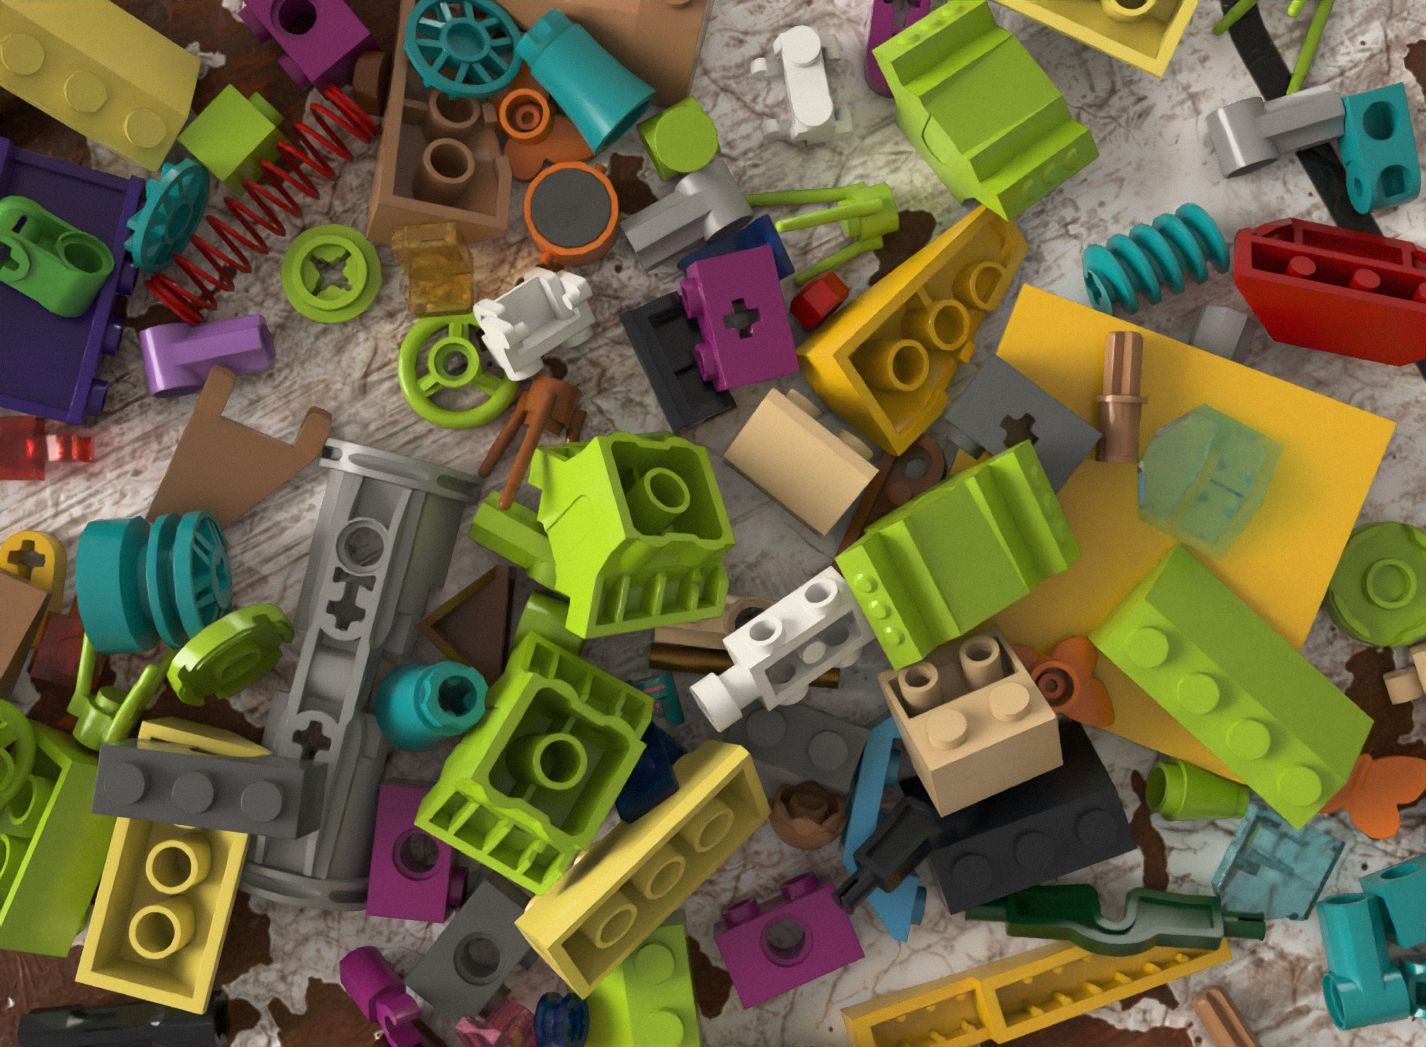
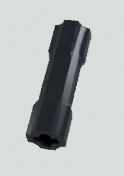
[17,990,230,1047]

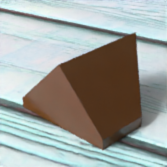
[414,565,517,693]

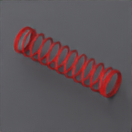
[146,84,381,327]

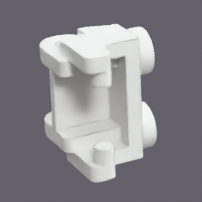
[749,25,855,145]
[473,267,595,381]

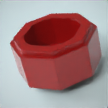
[788,271,850,333]

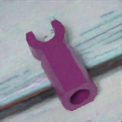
[339,945,422,1047]

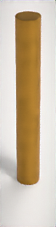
[648,643,840,689]

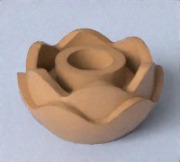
[768,781,848,850]

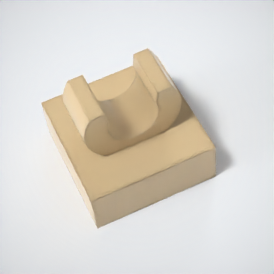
[1382,641,1426,705]

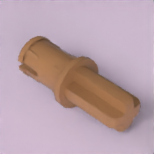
[1094,331,1148,463]

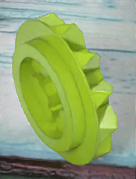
[281,224,384,325]

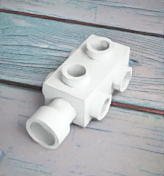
[689,566,876,733]

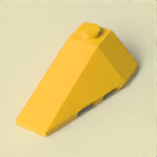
[796,204,1029,456]

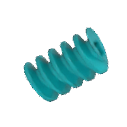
[1082,202,1230,317]

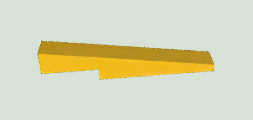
[840,895,1233,1047]

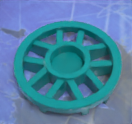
[403,0,523,101]
[124,158,210,274]

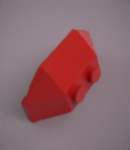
[1234,217,1426,367]

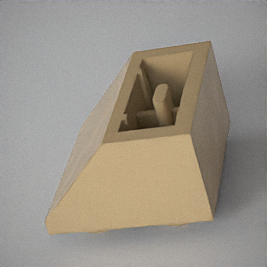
[723,387,879,538]
[877,624,1063,818]

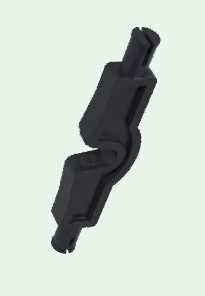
[831,796,987,915]

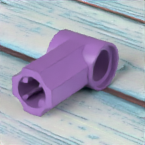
[138,314,276,398]

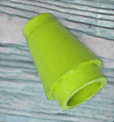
[1145,758,1250,822]

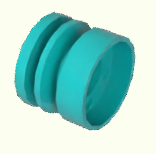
[75,510,232,655]

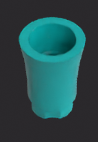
[515,8,658,155]
[375,661,488,753]

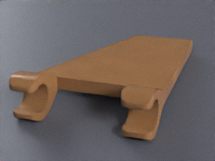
[145,365,332,531]

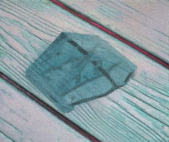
[1137,404,1284,561]
[1211,803,1346,921]

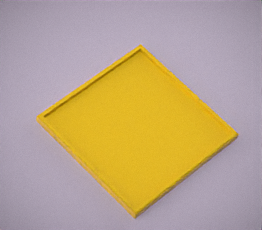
[934,283,1397,785]

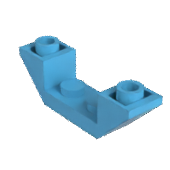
[838,709,927,942]

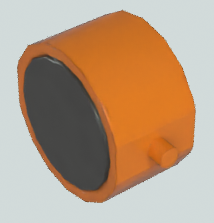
[523,161,621,267]

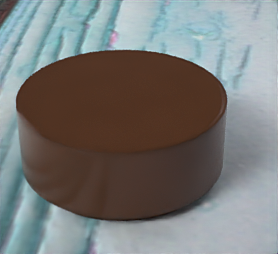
[353,49,392,117]

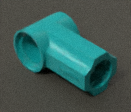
[1315,893,1410,1031]

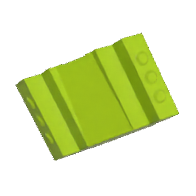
[872,0,1100,222]
[527,430,737,639]
[834,439,1082,671]
[414,631,654,897]

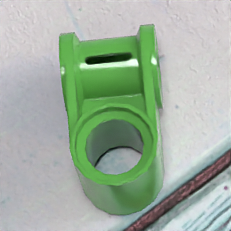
[0,196,115,317]

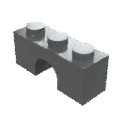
[91,738,328,840]

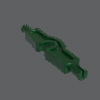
[965,884,1266,957]

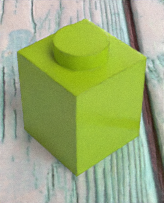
[177,84,292,197]

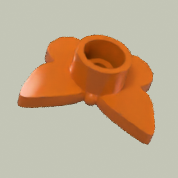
[487,60,597,183]
[1010,636,1115,727]
[1317,753,1426,840]

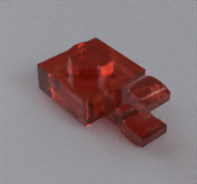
[0,416,94,481]
[26,592,108,692]

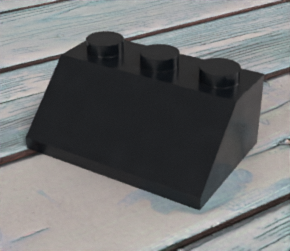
[898,719,1138,915]

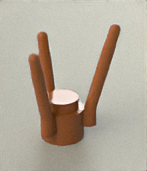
[478,374,587,511]

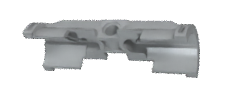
[238,438,484,911]

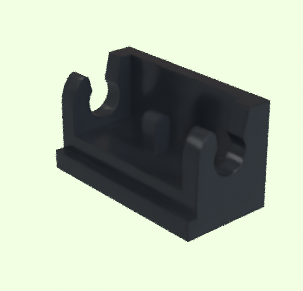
[619,291,738,436]

